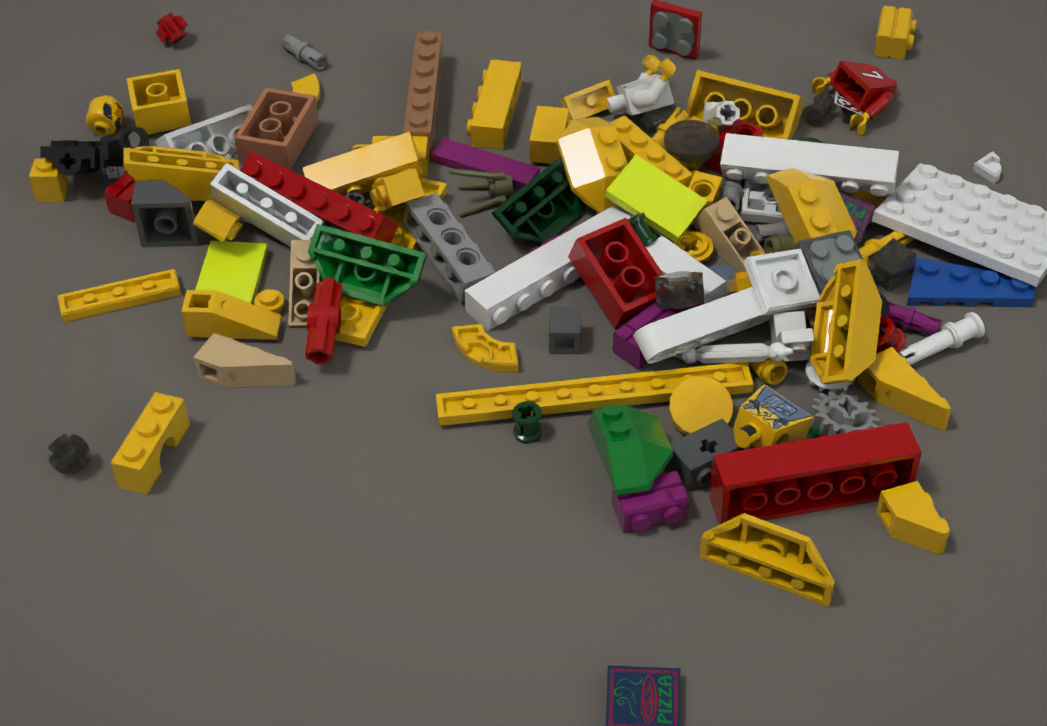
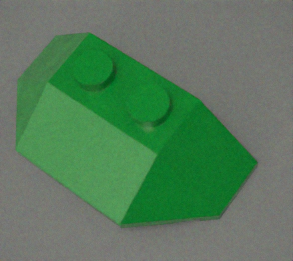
[307,224,428,307]
[588,405,673,495]

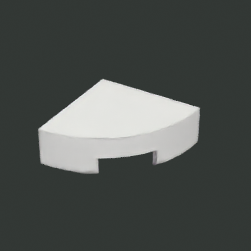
[972,151,1002,184]

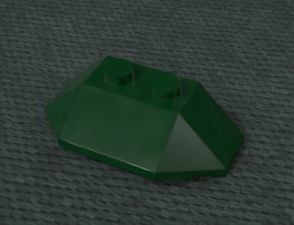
[491,157,582,246]

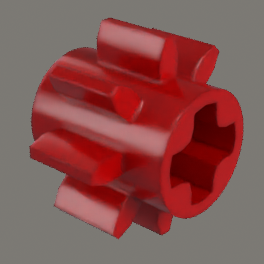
[155,13,188,45]

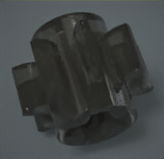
[48,434,90,475]

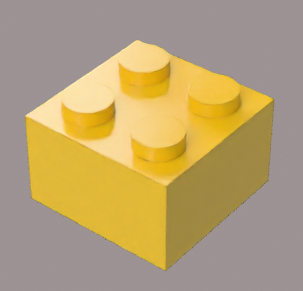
[126,69,192,136]

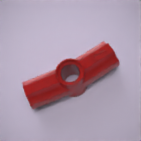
[305,278,343,365]

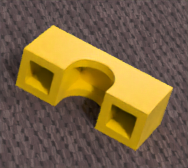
[110,392,190,495]

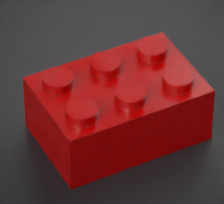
[568,218,674,329]

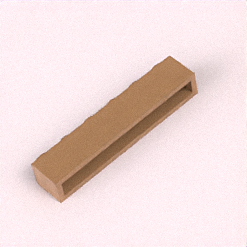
[403,31,444,157]

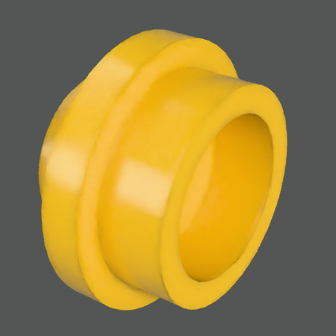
[254,289,284,314]

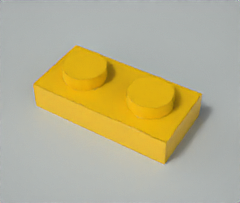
[560,79,615,120]

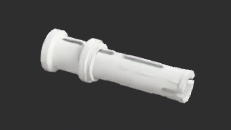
[898,312,985,366]

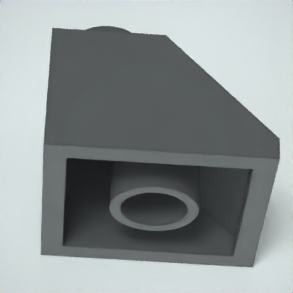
[131,180,200,247]

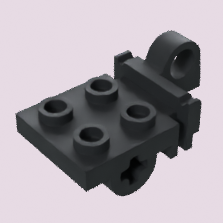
[40,127,150,176]

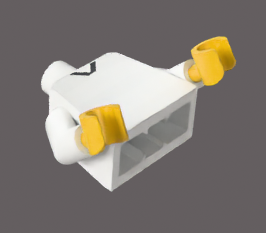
[606,54,676,115]

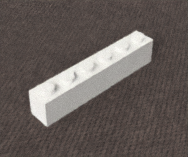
[720,133,899,196]

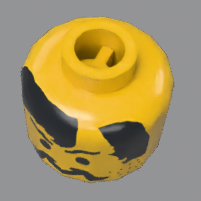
[85,95,124,136]

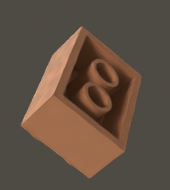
[234,87,319,170]

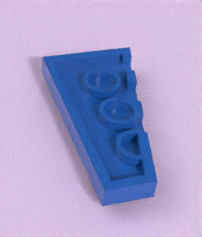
[907,257,1035,307]

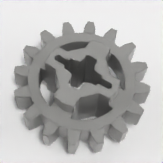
[809,391,880,436]

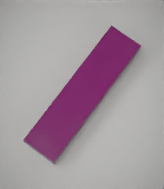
[429,137,540,189]

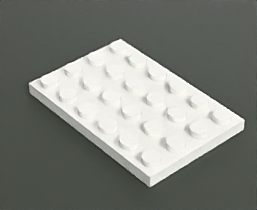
[872,163,1047,287]

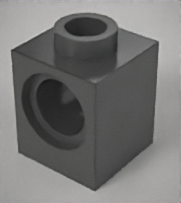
[549,306,580,354]

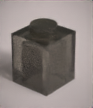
[868,238,917,292]

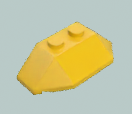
[557,117,628,214]
[123,146,240,201]
[766,168,857,244]
[810,259,882,385]
[699,513,835,607]

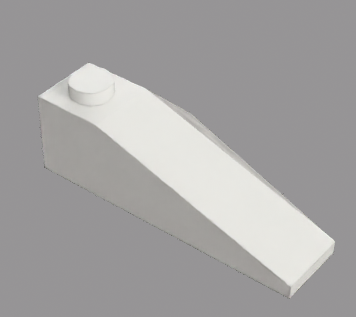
[150,104,252,160]

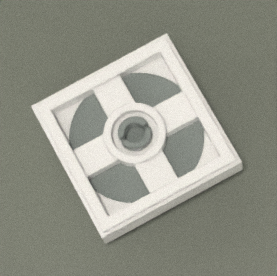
[740,179,785,224]

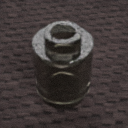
[640,105,677,138]

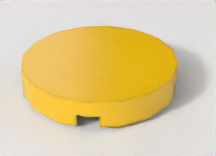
[669,376,733,436]

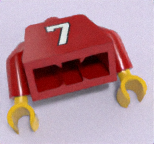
[812,61,897,135]

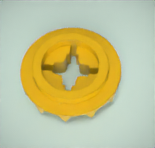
[673,231,714,263]

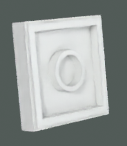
[743,249,820,316]

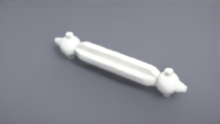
[675,342,793,364]

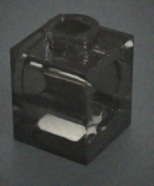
[655,271,705,309]

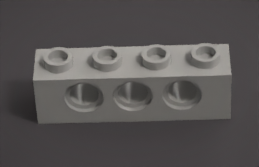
[403,193,495,303]

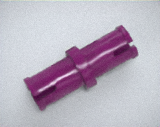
[888,301,942,336]

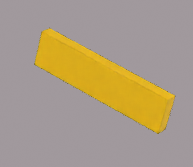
[57,269,182,323]

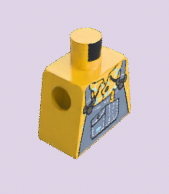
[733,385,813,448]

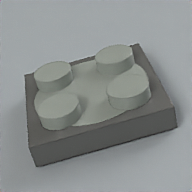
[795,230,864,295]

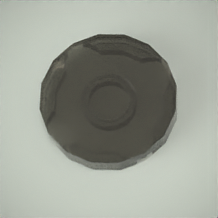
[664,120,720,163]

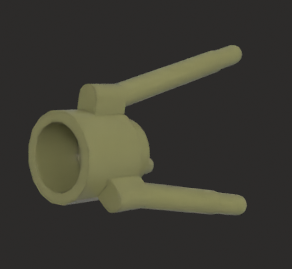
[449,169,513,217]

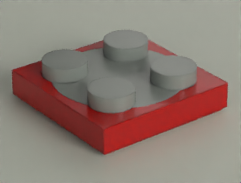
[649,0,702,60]

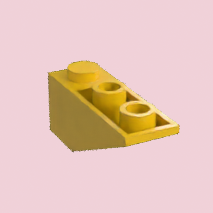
[181,290,282,340]
[857,347,952,431]

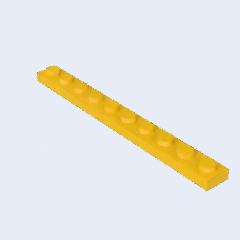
[436,362,754,426]

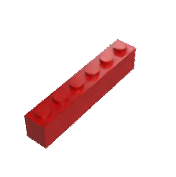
[240,151,400,243]

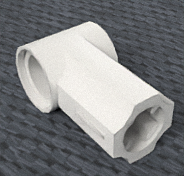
[703,100,740,133]

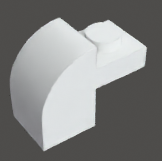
[769,311,814,362]

